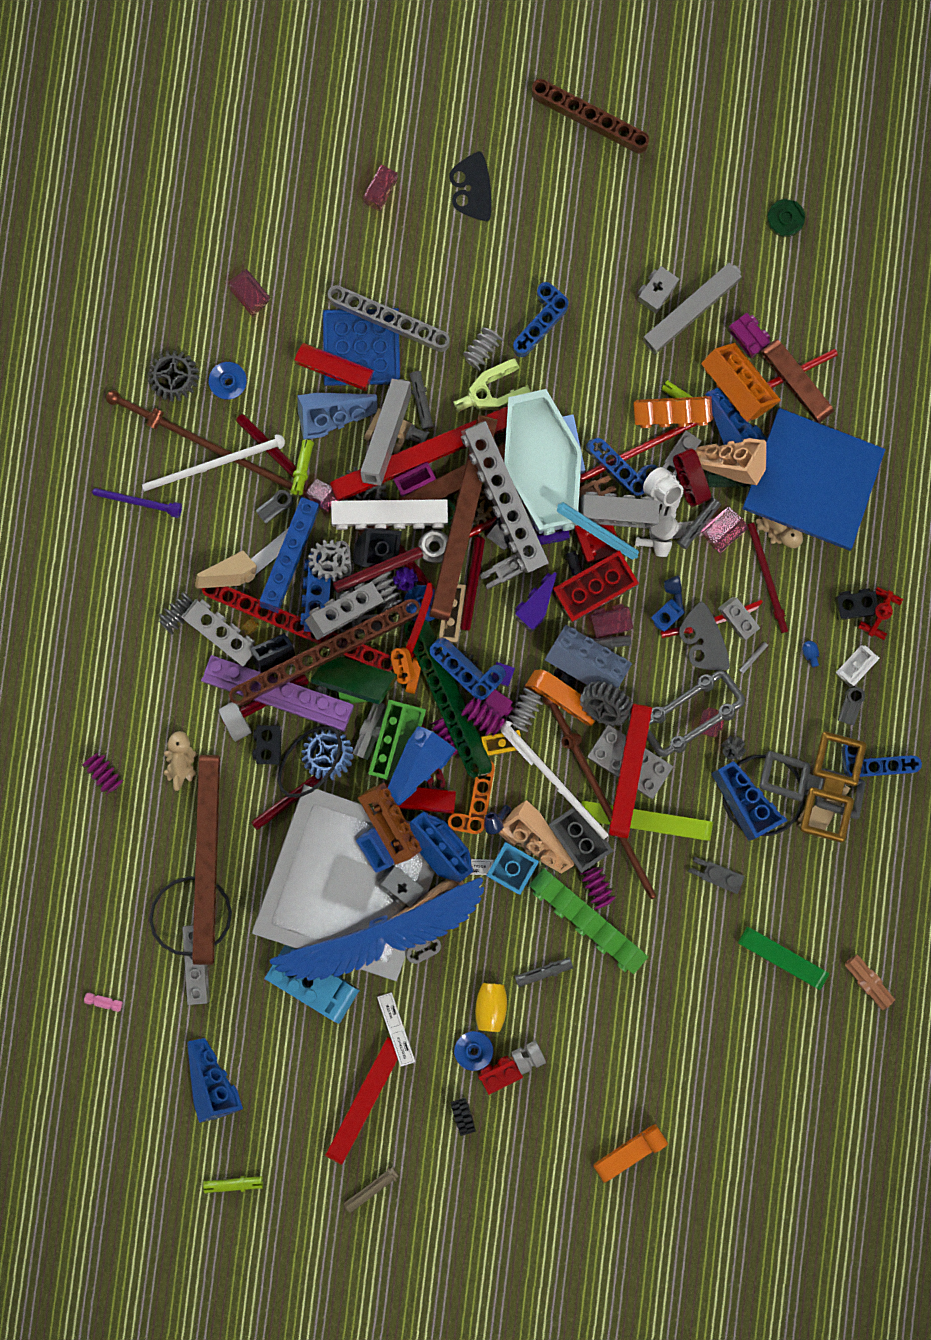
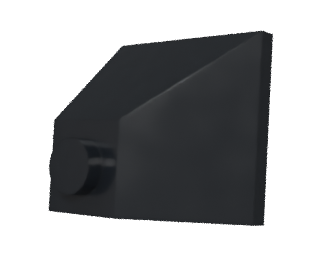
[353,528,402,569]

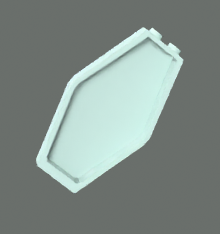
[504,389,582,535]

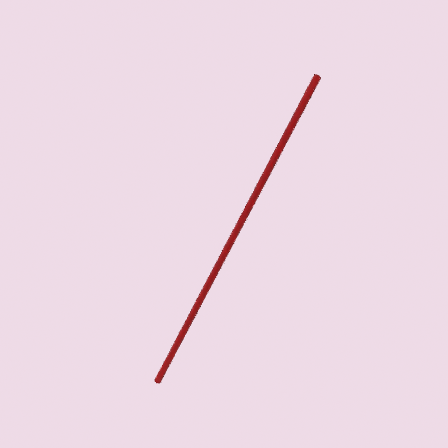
[469,349,838,538]

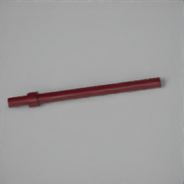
[747,522,788,634]

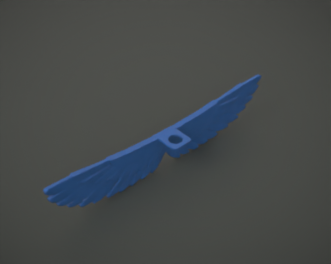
[270,877,484,981]

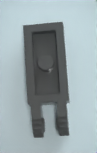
[688,857,745,894]

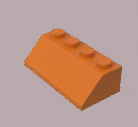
[701,343,781,422]

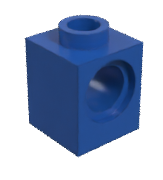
[651,599,685,632]

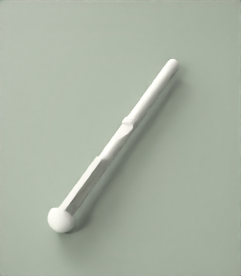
[142,435,285,491]
[500,721,608,840]

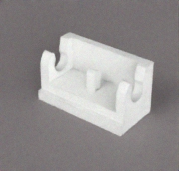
[835,645,879,687]

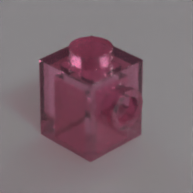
[305,479,337,512]
[698,707,725,738]

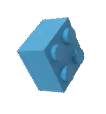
[486,842,539,895]

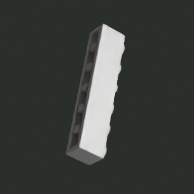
[331,500,448,530]

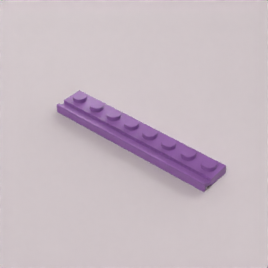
[201,655,354,732]

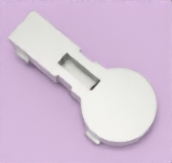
[651,498,681,540]

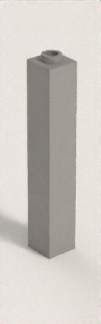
[642,263,742,355]
[360,379,412,486]

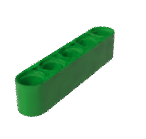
[738,926,830,991]

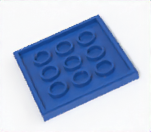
[323,308,400,386]

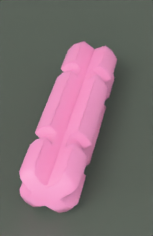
[84,993,122,1012]

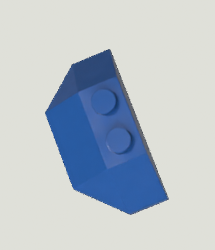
[410,812,473,883]

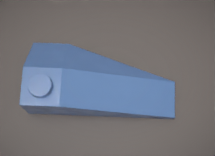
[297,393,377,440]

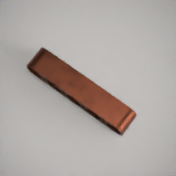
[761,339,834,423]

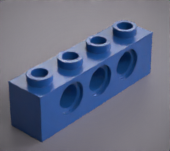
[300,553,332,632]

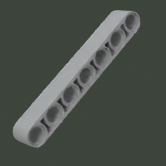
[328,285,450,352]

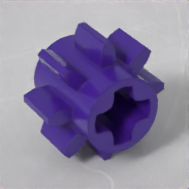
[393,567,418,591]

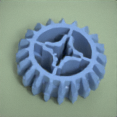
[302,729,354,780]

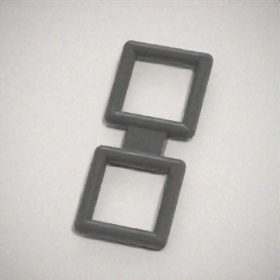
[760,751,866,819]

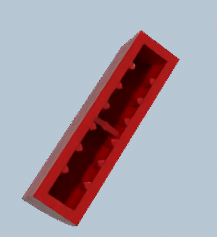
[294,343,375,391]
[385,784,456,814]

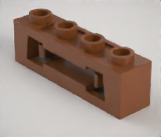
[358,783,422,865]

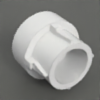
[643,467,683,507]
[418,530,448,564]

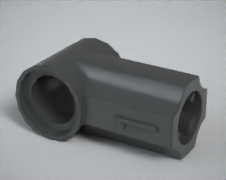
[256,490,293,524]
[838,687,865,726]

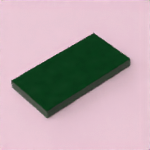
[311,653,397,705]

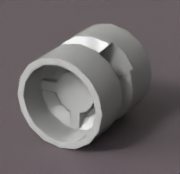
[511,1040,546,1075]

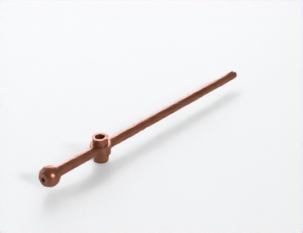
[106,390,311,498]
[542,696,656,899]

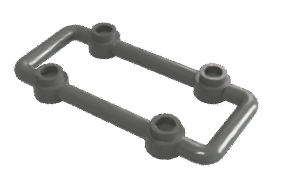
[647,670,745,757]

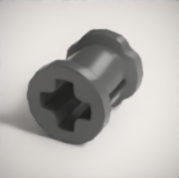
[405,424,430,444]

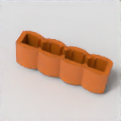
[634,396,713,428]

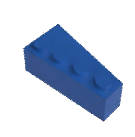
[711,761,788,841]

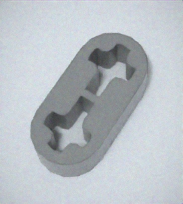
[406,939,441,964]

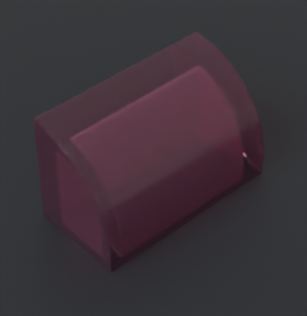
[229,269,270,317]
[700,506,748,553]

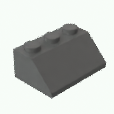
[548,807,613,873]

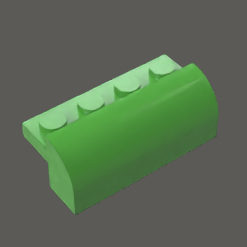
[368,699,426,780]

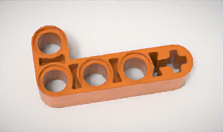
[525,670,595,726]
[448,761,495,834]
[593,1124,668,1183]

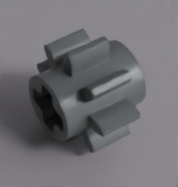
[721,735,746,760]

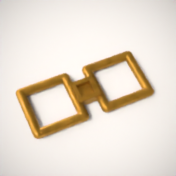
[800,731,867,843]

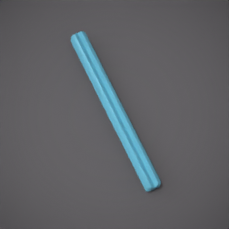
[557,502,639,560]

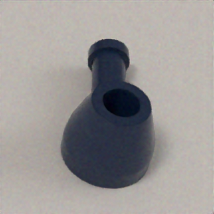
[664,575,685,611]
[484,805,511,834]

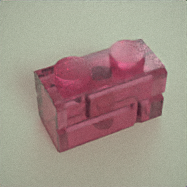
[363,165,398,212]
[590,604,634,638]

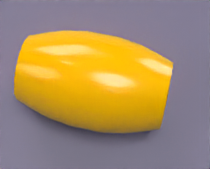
[475,983,507,1032]

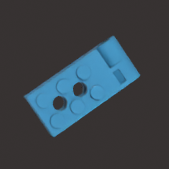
[264,945,360,1024]

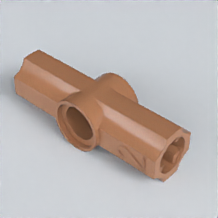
[844,954,895,1010]

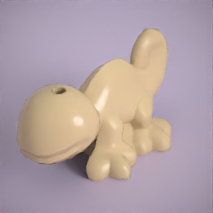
[756,517,803,548]
[164,731,198,791]

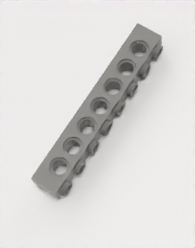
[461,421,549,573]

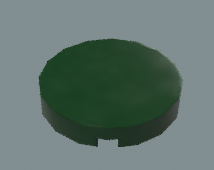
[767,199,805,237]

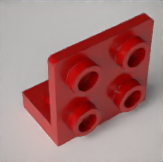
[574,525,618,564]
[478,1055,523,1095]

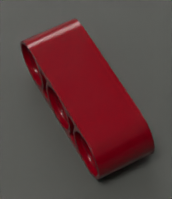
[673,448,711,507]

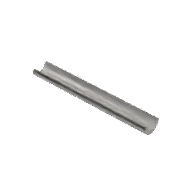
[739,642,768,674]

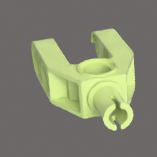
[453,359,531,413]

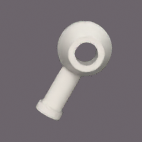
[636,537,672,557]

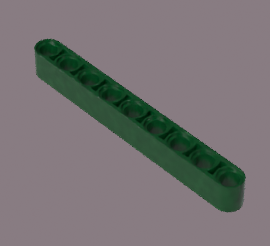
[405,619,492,778]

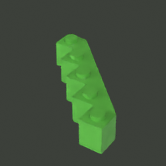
[529,868,649,974]

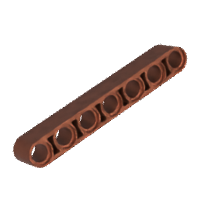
[532,79,649,154]

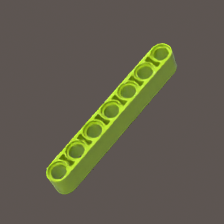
[581,801,713,841]

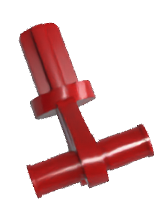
[858,586,903,640]

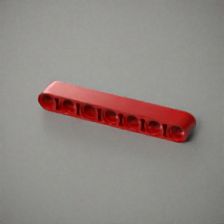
[608,703,652,839]
[325,1037,398,1165]

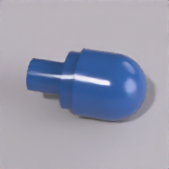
[802,641,820,668]

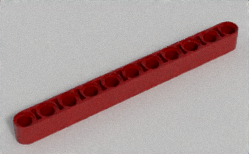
[330,406,508,501]
[201,586,393,672]

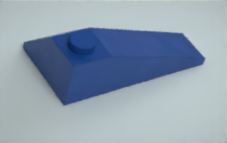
[705,388,767,445]
[388,726,456,806]
[187,1038,243,1123]

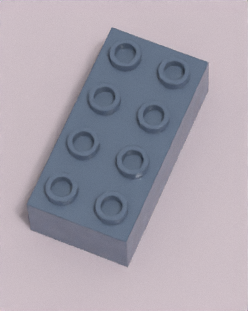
[545,625,632,688]

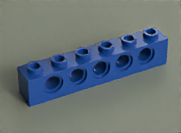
[260,497,319,613]

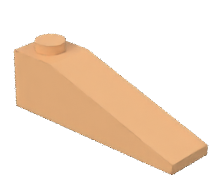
[695,438,766,485]
[498,800,575,874]

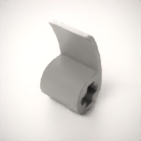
[218,702,252,742]

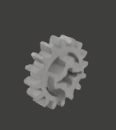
[308,540,350,582]

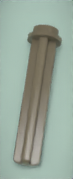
[344,1167,399,1213]

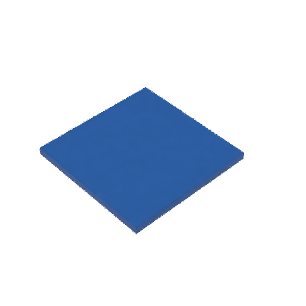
[742,408,885,551]

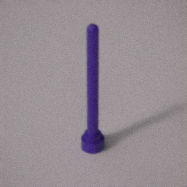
[92,488,182,518]

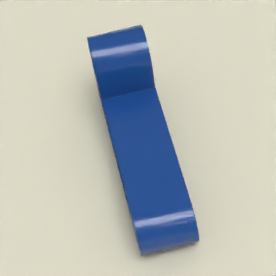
[513,282,569,357]
[586,438,658,496]
[430,638,506,700]
[842,744,922,777]

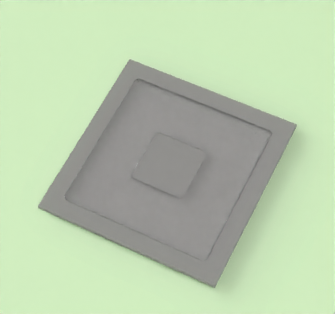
[252,785,435,981]

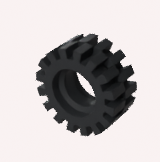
[451,1097,476,1136]

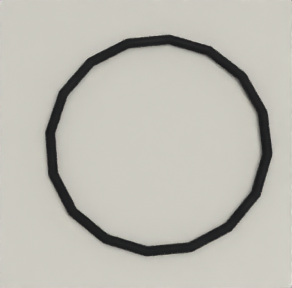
[277,726,342,798]
[723,755,804,836]
[149,876,232,956]

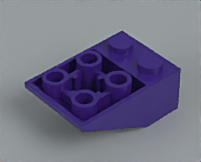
[514,572,557,633]

